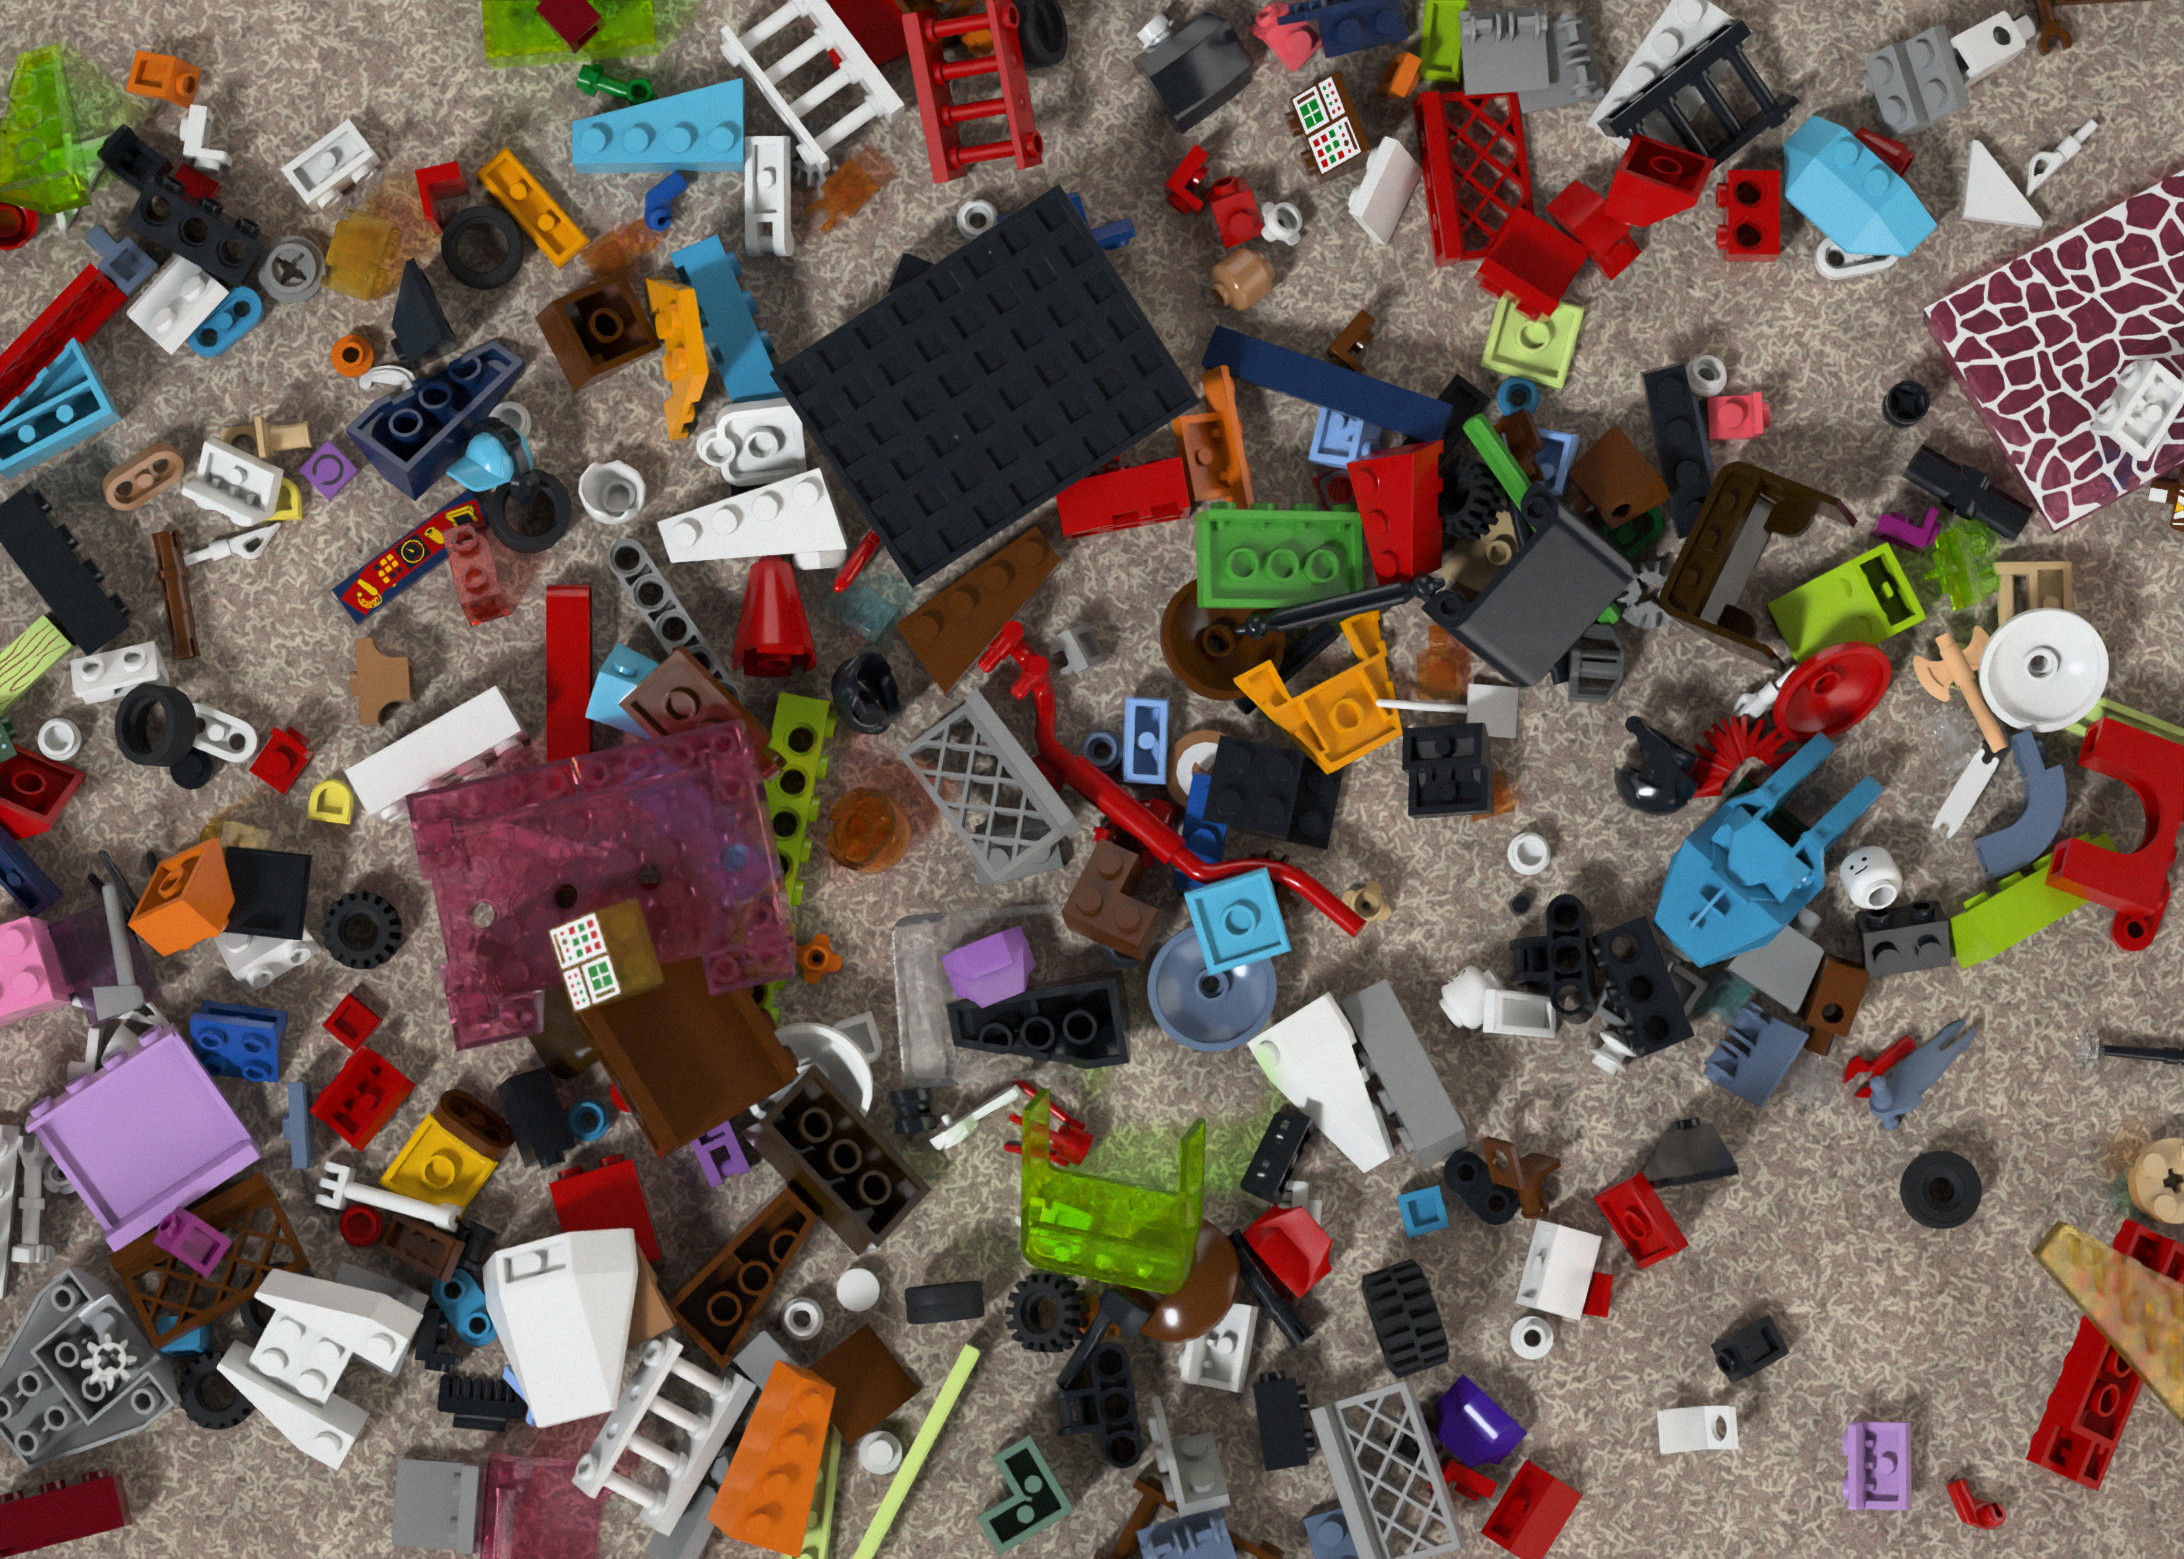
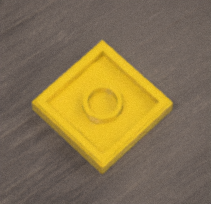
[378,1112,500,1233]

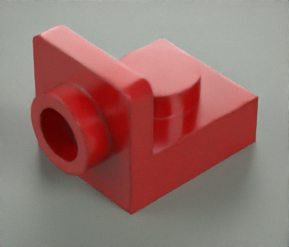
[1163,144,1210,216]
[249,726,315,796]
[1426,1457,1498,1501]

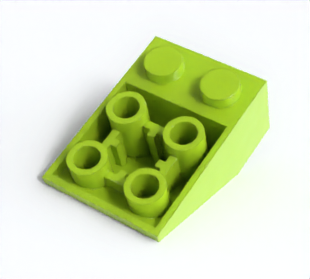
[1766,542,1927,666]

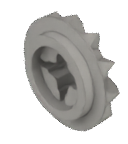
[781,119,844,187]
[258,236,327,304]
[1615,560,1672,628]

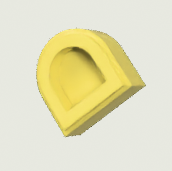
[262,477,303,522]
[307,779,354,825]

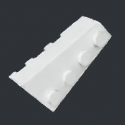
[657,467,851,563]

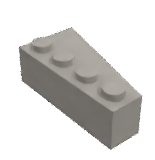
[1340,978,1468,1170]

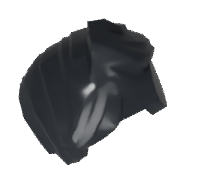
[831,652,903,735]

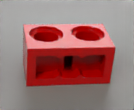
[1716,170,1780,262]

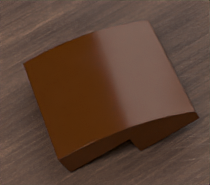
[808,1323,920,1446]

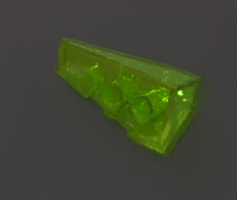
[0,44,92,215]

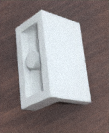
[1515,1219,1602,1321]

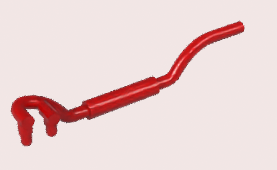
[977,621,1367,938]

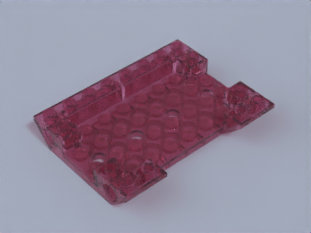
[405,719,796,1052]

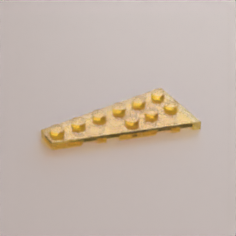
[2031,1221,2184,1427]

